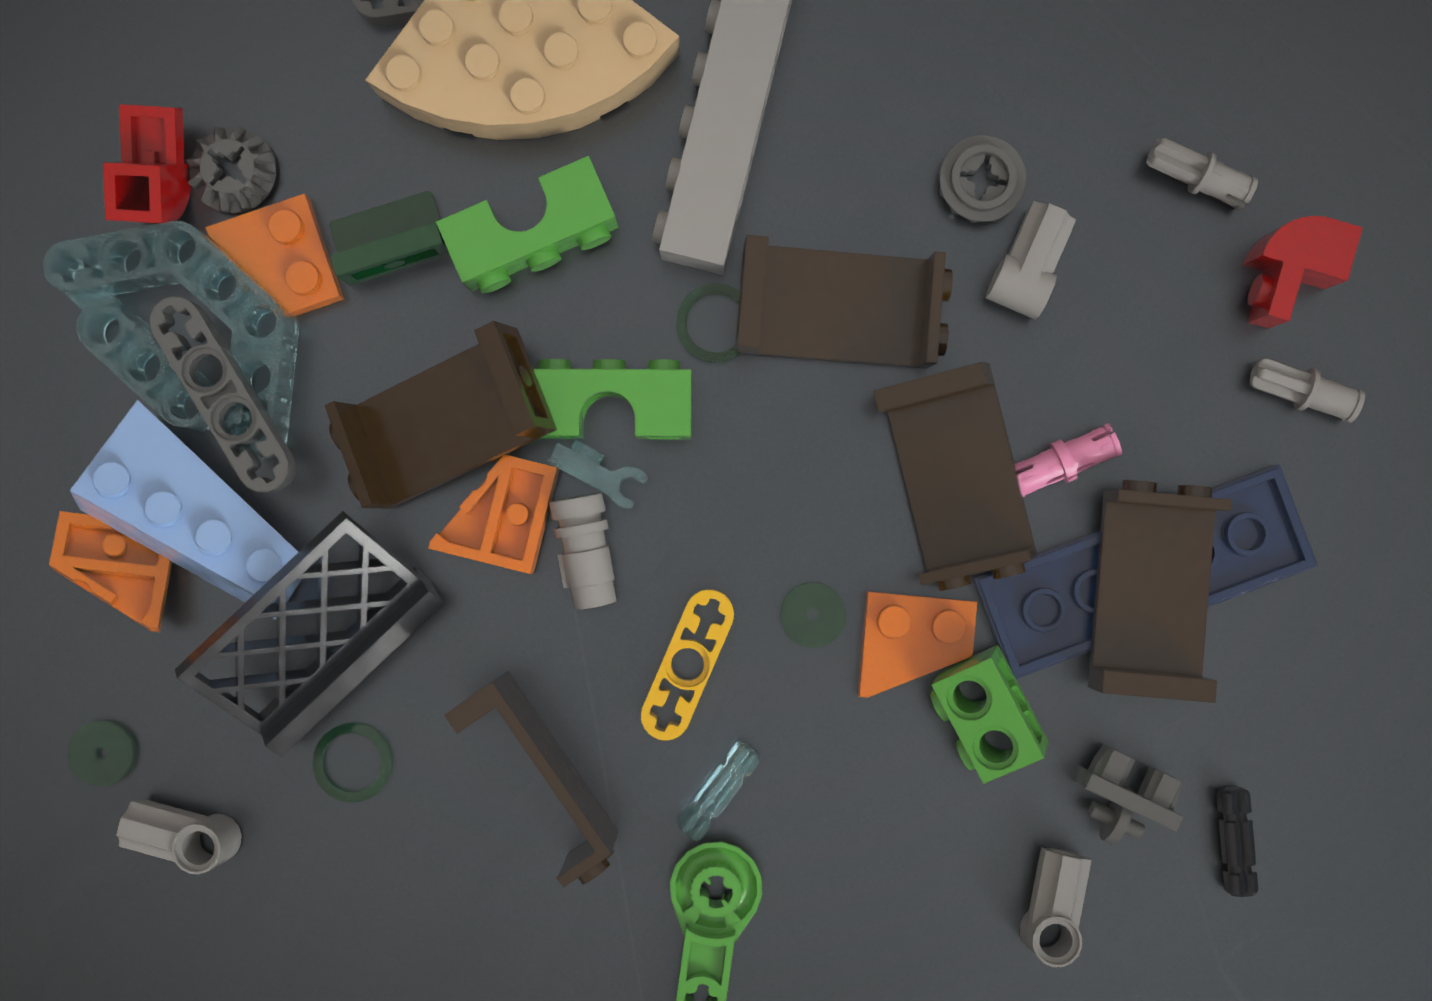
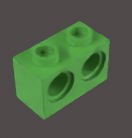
[931,645,1049,784]

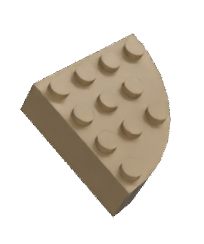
[365,0,680,140]

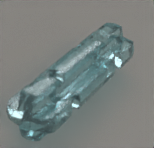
[677,741,760,841]

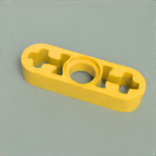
[641,589,734,740]

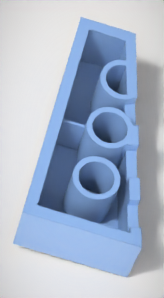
[70,400,302,620]

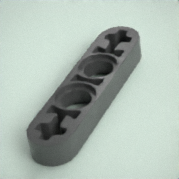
[149,296,296,493]

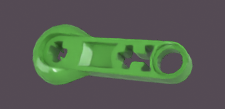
[670,841,762,1001]

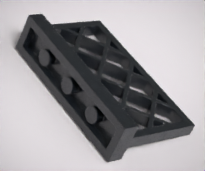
[175,511,443,757]

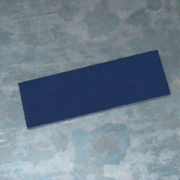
[971,464,1318,679]

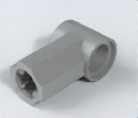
[985,201,1076,320]
[116,798,242,874]
[1020,847,1092,967]

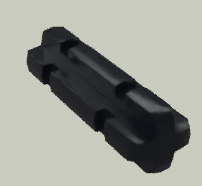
[1216,787,1259,897]

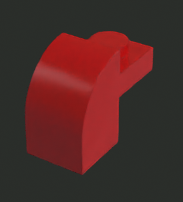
[103,104,191,223]
[1243,216,1363,329]

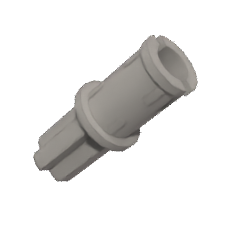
[1146,138,1258,211]
[1249,357,1365,423]

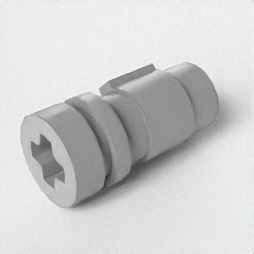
[549,492,617,610]

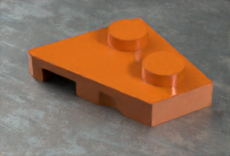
[205,194,344,317]
[428,455,560,574]
[49,511,172,632]
[857,591,977,698]

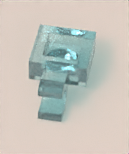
[547,440,649,509]

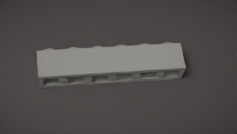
[652,0,792,275]

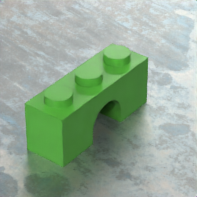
[436,156,619,294]
[534,359,692,440]

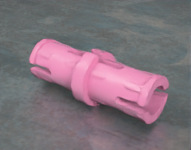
[1015,423,1122,497]

